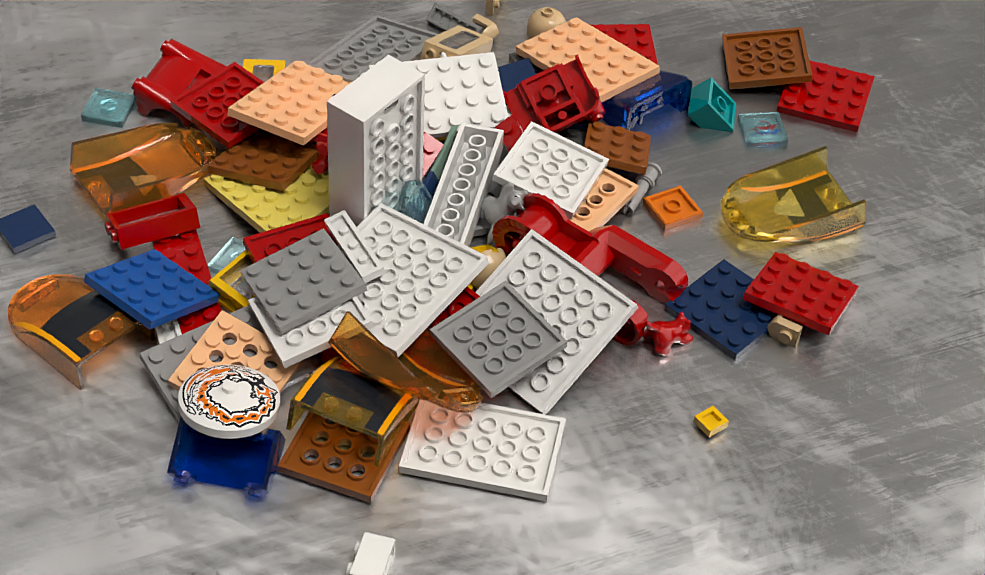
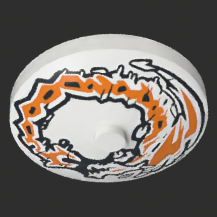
[178,365,280,439]

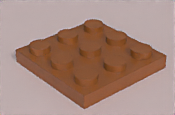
[584,121,651,175]

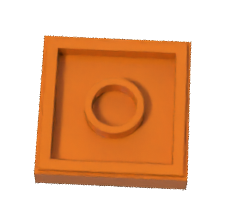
[643,185,703,231]

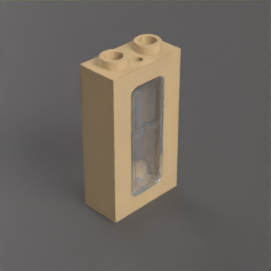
[420,25,493,60]

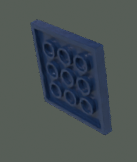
[664,259,787,361]

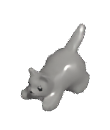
[481,183,529,245]

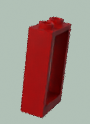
[104,193,201,250]

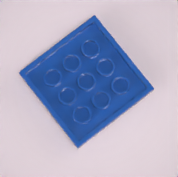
[84,249,220,329]

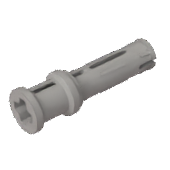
[620,162,662,216]

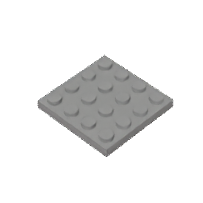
[240,228,367,334]
[430,281,567,398]

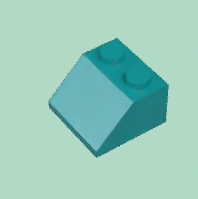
[688,77,736,132]

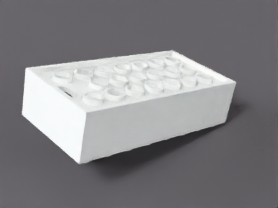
[327,55,425,227]

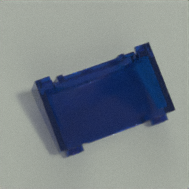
[602,70,692,131]
[167,416,286,498]

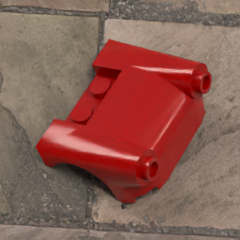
[131,39,227,128]
[503,54,606,133]

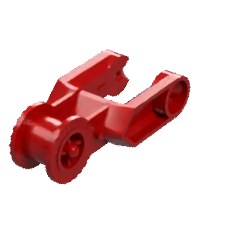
[492,193,688,346]

